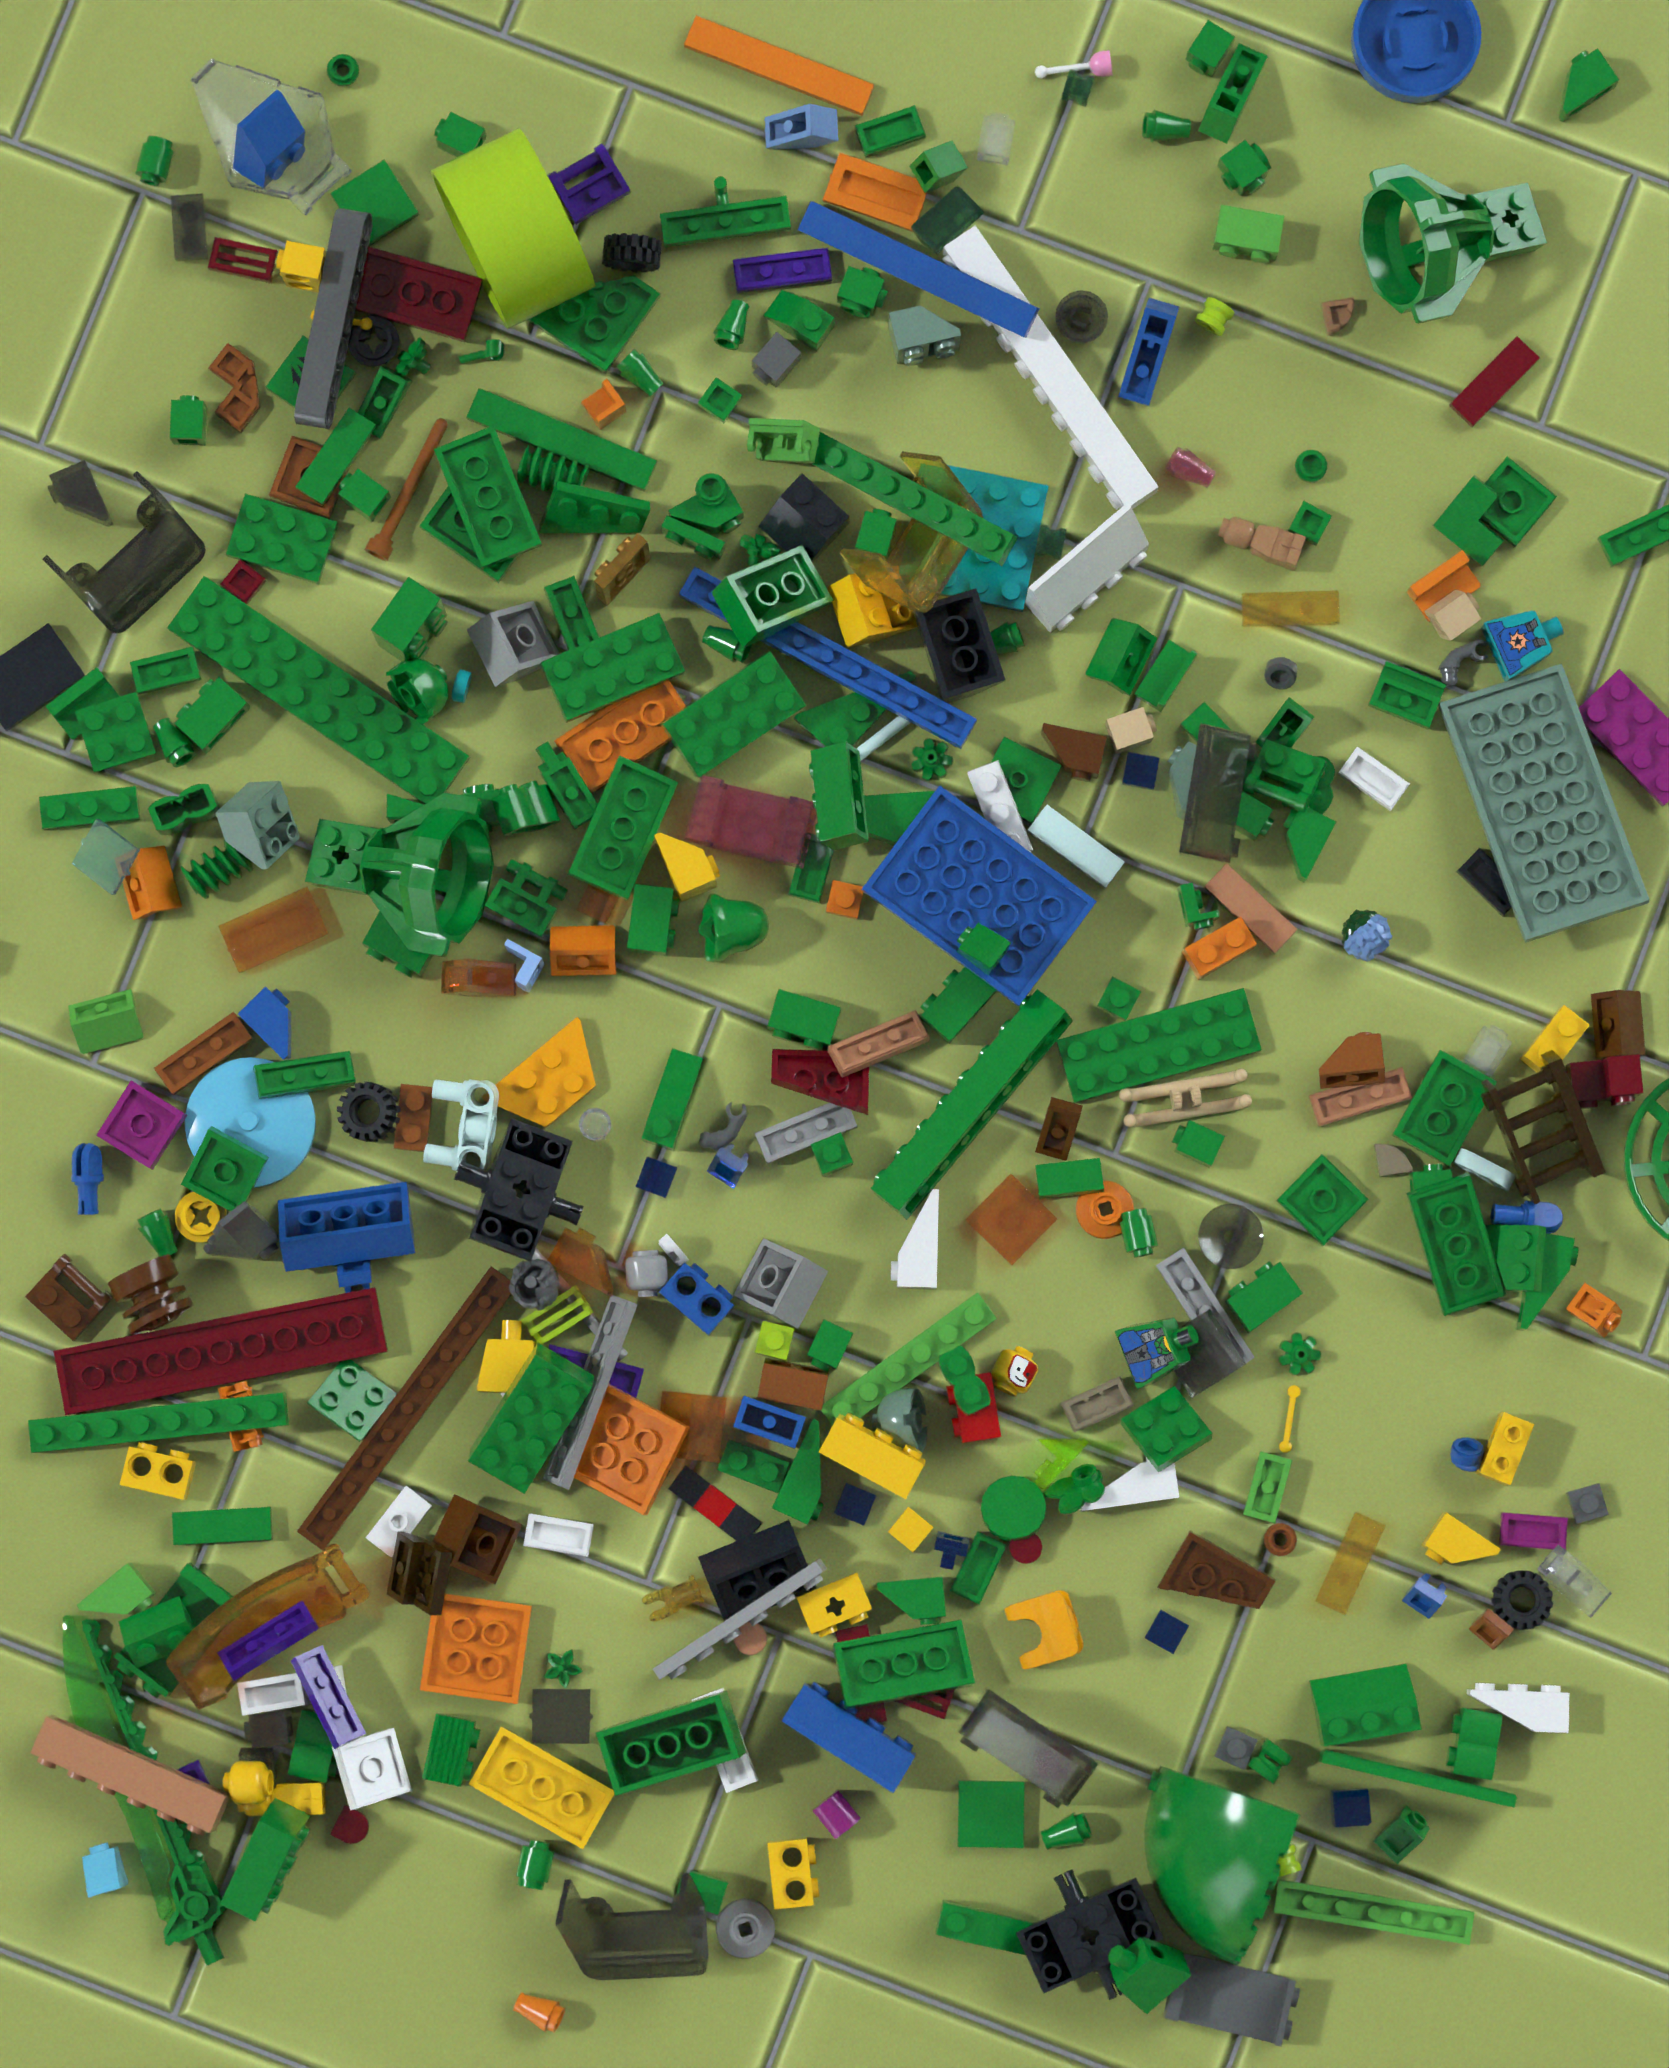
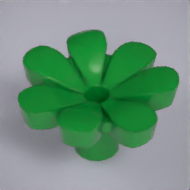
[395,337,431,375]
[740,534,781,566]
[911,738,953,781]
[1278,1332,1321,1376]

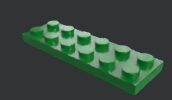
[1056,988,1262,1103]

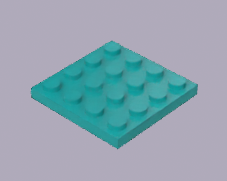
[899,460,1049,612]

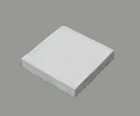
[332,1728,412,1810]

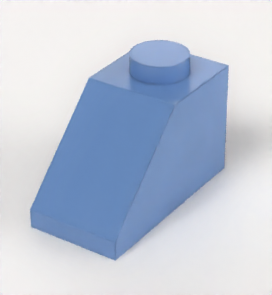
[765,104,838,150]

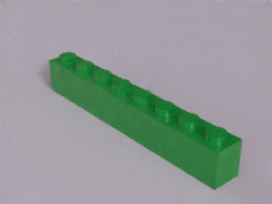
[870,989,1073,1220]

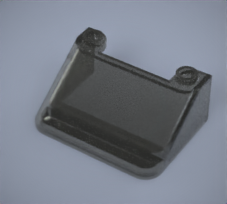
[1179,723,1256,864]

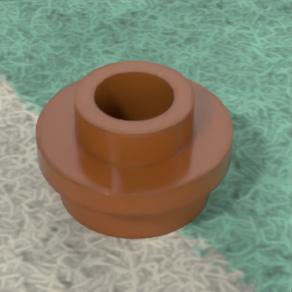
[1264,1523,1297,1556]

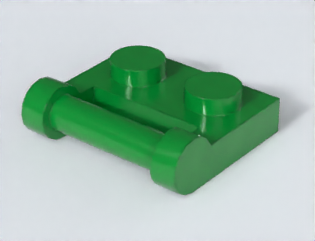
[1243,739,1327,813]

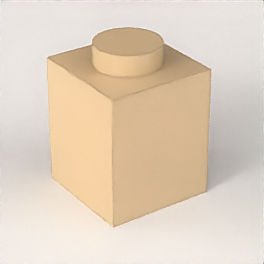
[1424,589,1481,641]
[1105,707,1157,754]

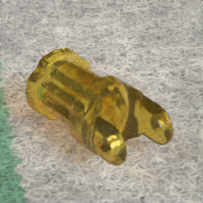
[642,1575,705,1622]

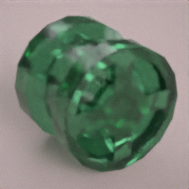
[1061,69,1095,107]
[1035,524,1067,560]

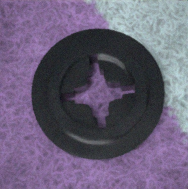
[348,316,400,368]

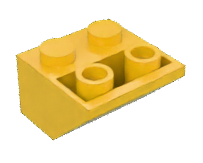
[827,566,918,648]

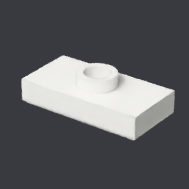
[366,1486,432,1558]

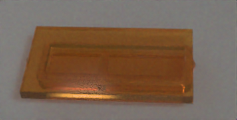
[218,887,329,974]

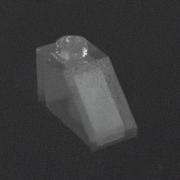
[1537,1545,1612,1618]

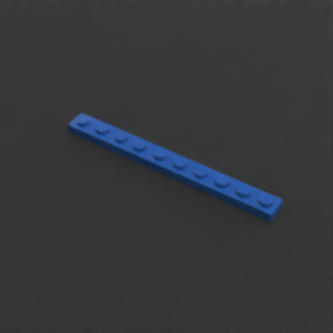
[679,567,977,749]

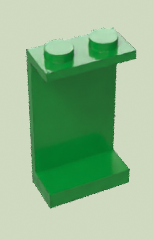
[114,1563,242,1698]

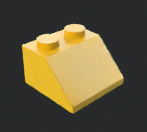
[654,832,720,902]

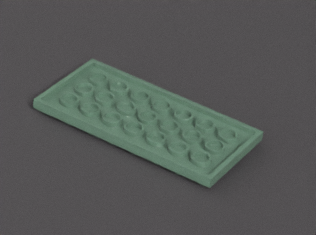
[1439,664,1650,943]

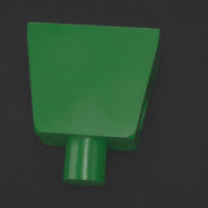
[1108,1937,1191,2014]

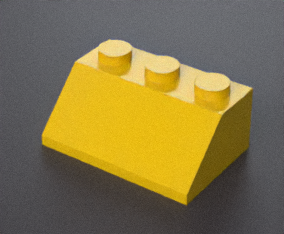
[819,1413,926,1499]

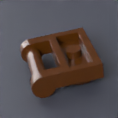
[25,1254,113,1341]

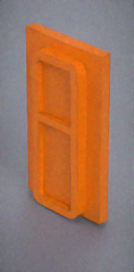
[823,152,927,232]

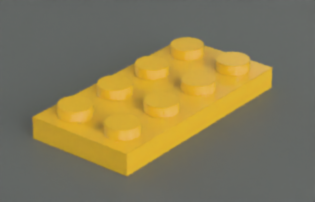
[469,1726,614,1849]

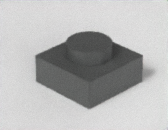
[1566,1483,1609,1524]
[1214,1726,1258,1770]

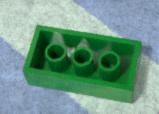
[660,651,806,778]
[468,1343,594,1494]
[596,1690,746,1796]

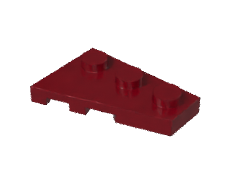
[771,1049,869,1115]

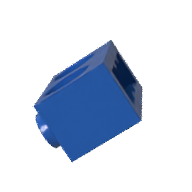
[659,1262,735,1336]

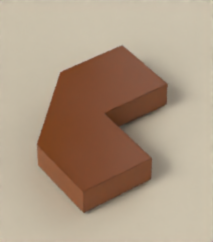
[208,343,260,433]

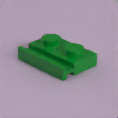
[1368,661,1446,730]

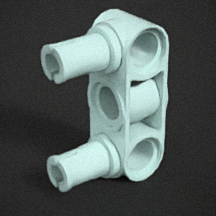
[423,1079,499,1172]

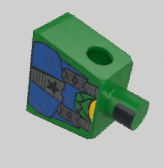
[1115,1317,1199,1389]

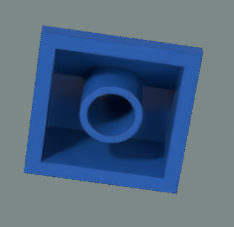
[233,90,305,189]

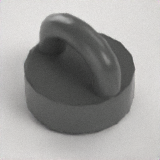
[1264,657,1297,689]

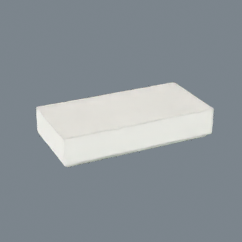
[1338,746,1410,811]
[523,1514,594,1557]

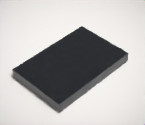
[0,623,85,732]

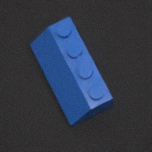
[278,1182,415,1272]
[782,1682,916,1793]

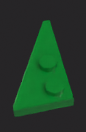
[794,671,916,747]

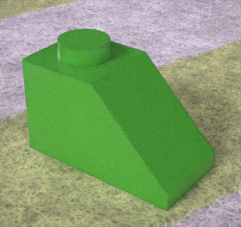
[77,1563,156,1615]

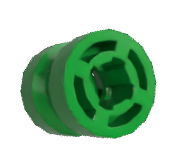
[1247,1738,1293,1785]

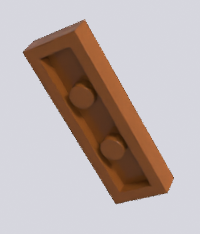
[154,1012,253,1095]

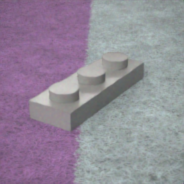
[755,1103,858,1164]

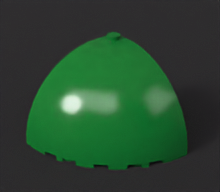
[1144,1766,1300,1965]

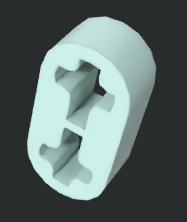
[1453,1148,1516,1191]

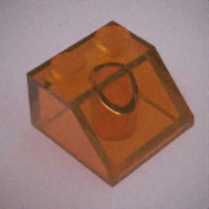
[660,1391,727,1464]

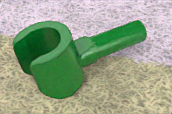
[459,339,504,364]

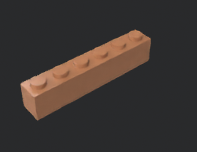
[30,1715,230,1836]

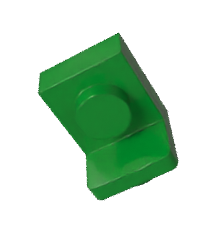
[1177,882,1220,930]
[1373,1806,1430,1864]

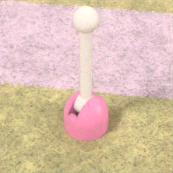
[1035,50,1113,78]

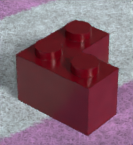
[1566,1054,1644,1109]

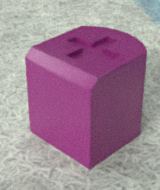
[813,1790,861,1840]

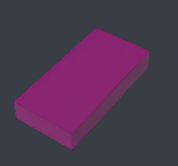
[1499,1512,1568,1551]

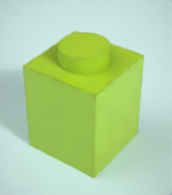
[755,1321,795,1362]

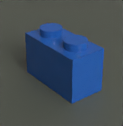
[733,1396,806,1449]

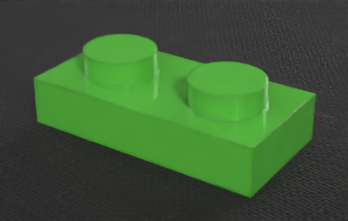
[1243,1451,1292,1523]

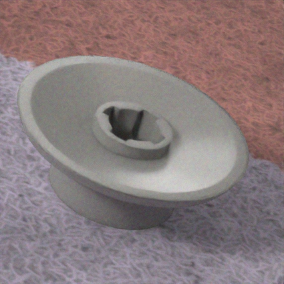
[716,1898,775,1958]

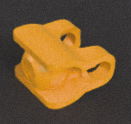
[1004,1590,1084,1669]

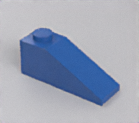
[1118,298,1179,406]

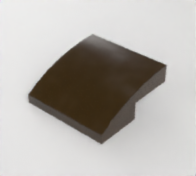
[387,1532,453,1615]

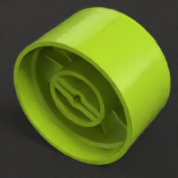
[431,128,595,329]

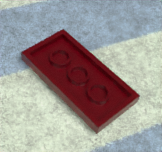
[356,247,483,342]

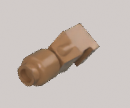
[1218,517,1306,571]

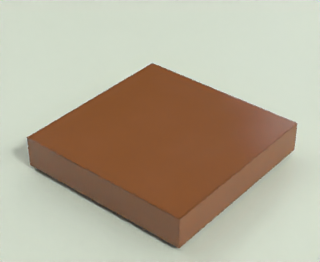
[269,436,350,519]

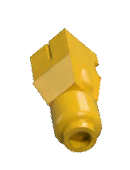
[237,1782,326,1817]

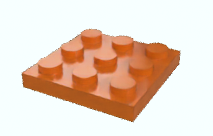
[574,1383,690,1515]
[420,1593,532,1704]

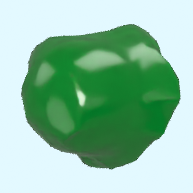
[698,894,769,962]

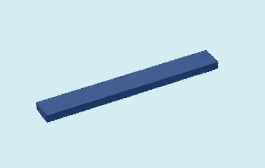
[798,201,1040,338]

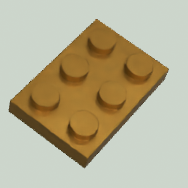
[594,533,650,606]

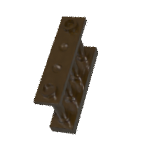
[1481,1050,1606,1204]

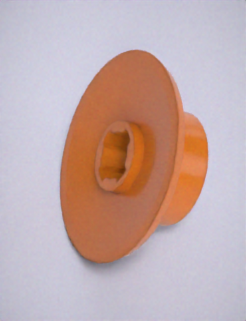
[1076,1180,1134,1239]

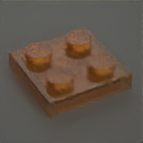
[965,1174,1057,1266]

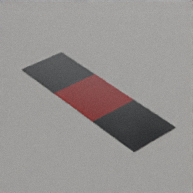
[668,1465,761,1541]

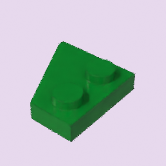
[1486,1225,1546,1292]

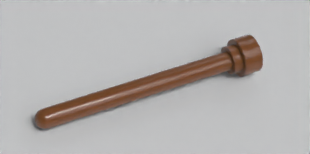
[364,418,448,561]

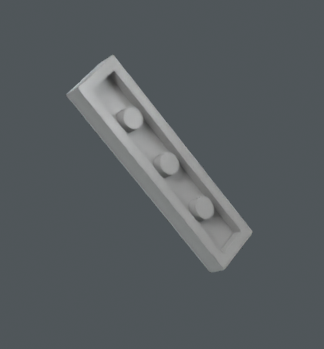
[1156,1248,1255,1376]

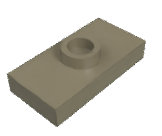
[1061,1376,1134,1433]

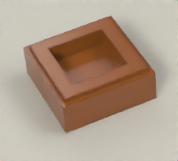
[1469,1608,1514,1650]

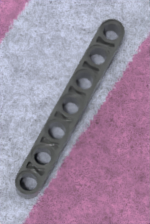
[294,208,373,429]

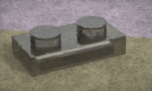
[171,193,208,261]

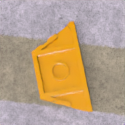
[481,1017,596,1128]

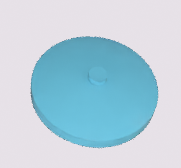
[185,1057,316,1188]

